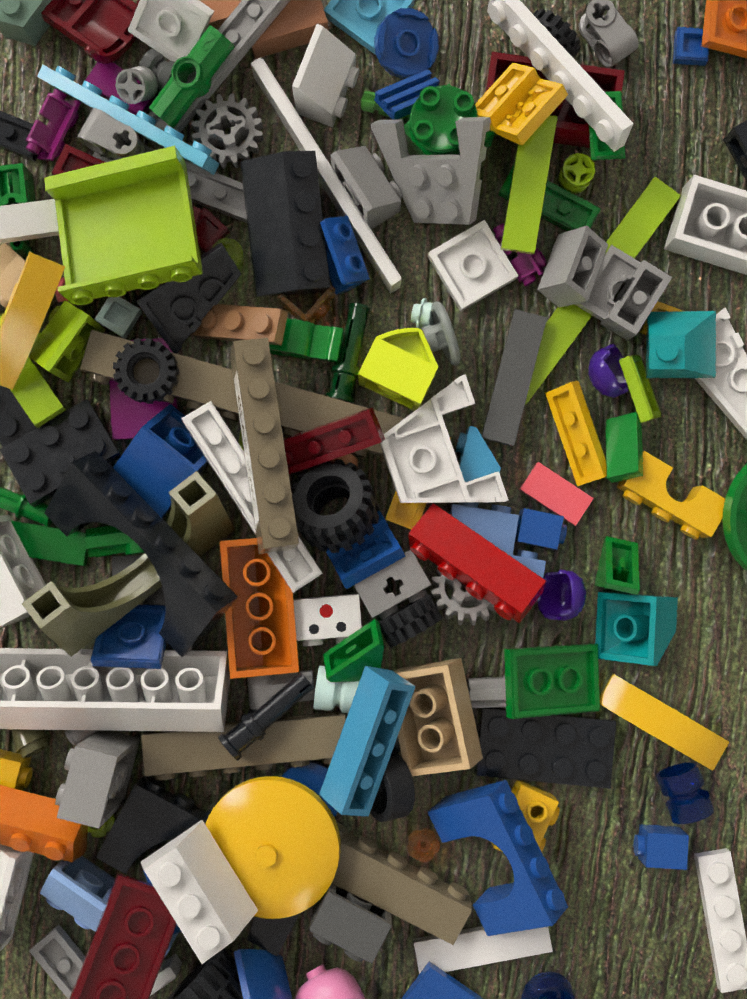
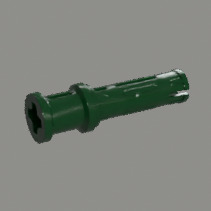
[326,303,370,404]

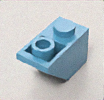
[455,426,501,482]

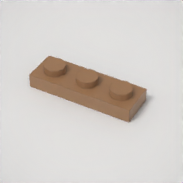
[193,304,288,346]

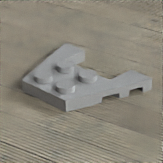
[371,117,491,225]

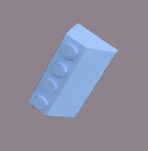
[40,856,178,956]

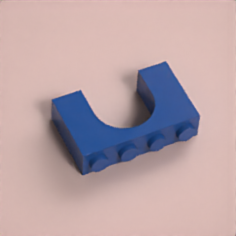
[428,780,568,936]

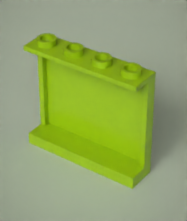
[44,146,203,305]

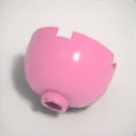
[296,964,365,999]

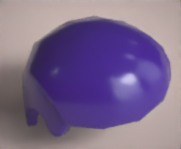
[588,344,628,398]
[537,569,587,621]

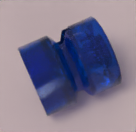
[656,762,715,825]

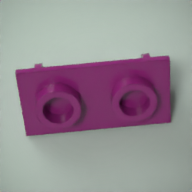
[25,89,81,161]
[493,223,547,287]

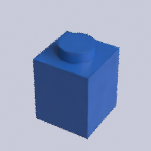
[515,508,567,550]
[633,824,689,870]

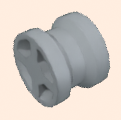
[115,66,158,104]

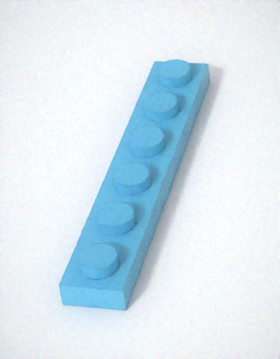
[37,64,220,175]

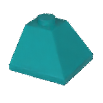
[646,311,716,378]
[595,592,678,666]

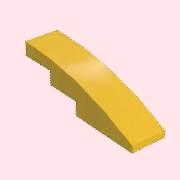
[0,251,65,390]

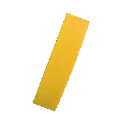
[600,673,729,771]

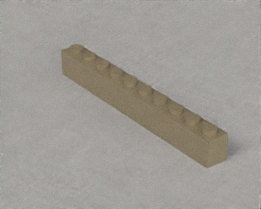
[80,330,404,464]

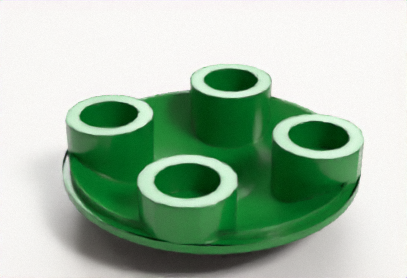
[410,85,478,153]

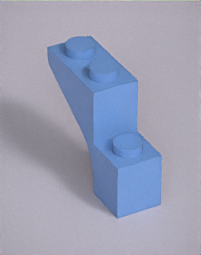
[449,503,546,601]

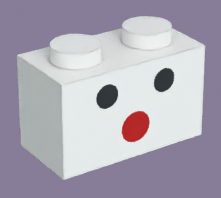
[293,594,362,646]

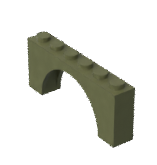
[21,471,235,657]

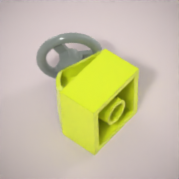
[358,301,461,411]

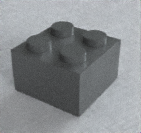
[309,883,392,964]

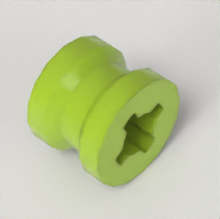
[558,153,595,194]

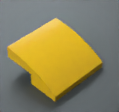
[475,63,568,146]

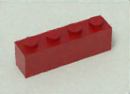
[408,503,546,623]

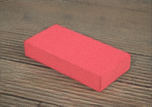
[519,462,594,526]

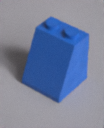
[113,404,209,519]

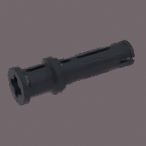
[218,671,314,761]

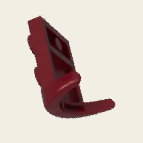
[41,0,140,64]

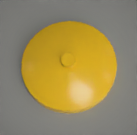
[205,776,341,919]

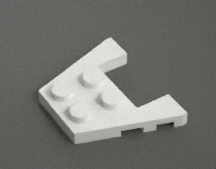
[380,374,509,503]

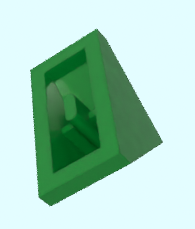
[594,536,640,595]
[323,619,384,682]

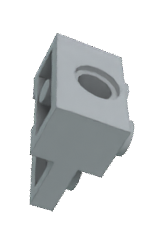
[574,245,672,341]

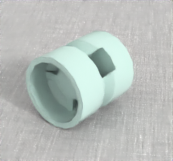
[313,665,360,714]

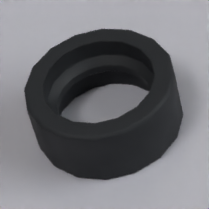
[370,752,415,822]

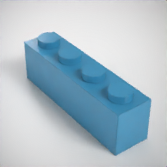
[319,666,416,817]

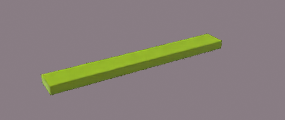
[525,177,681,406]

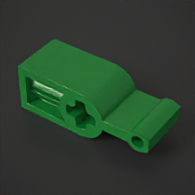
[0,163,36,259]
[269,318,344,363]

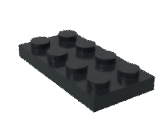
[476,708,616,789]

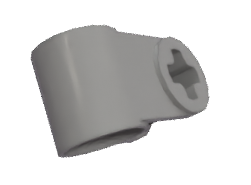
[579,0,639,68]
[77,108,146,160]

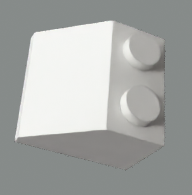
[292,24,359,127]

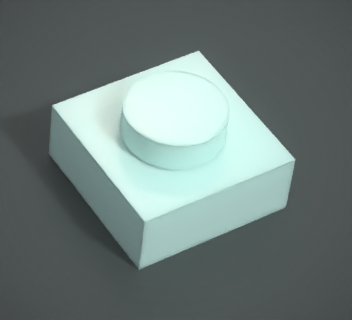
[95,297,142,339]

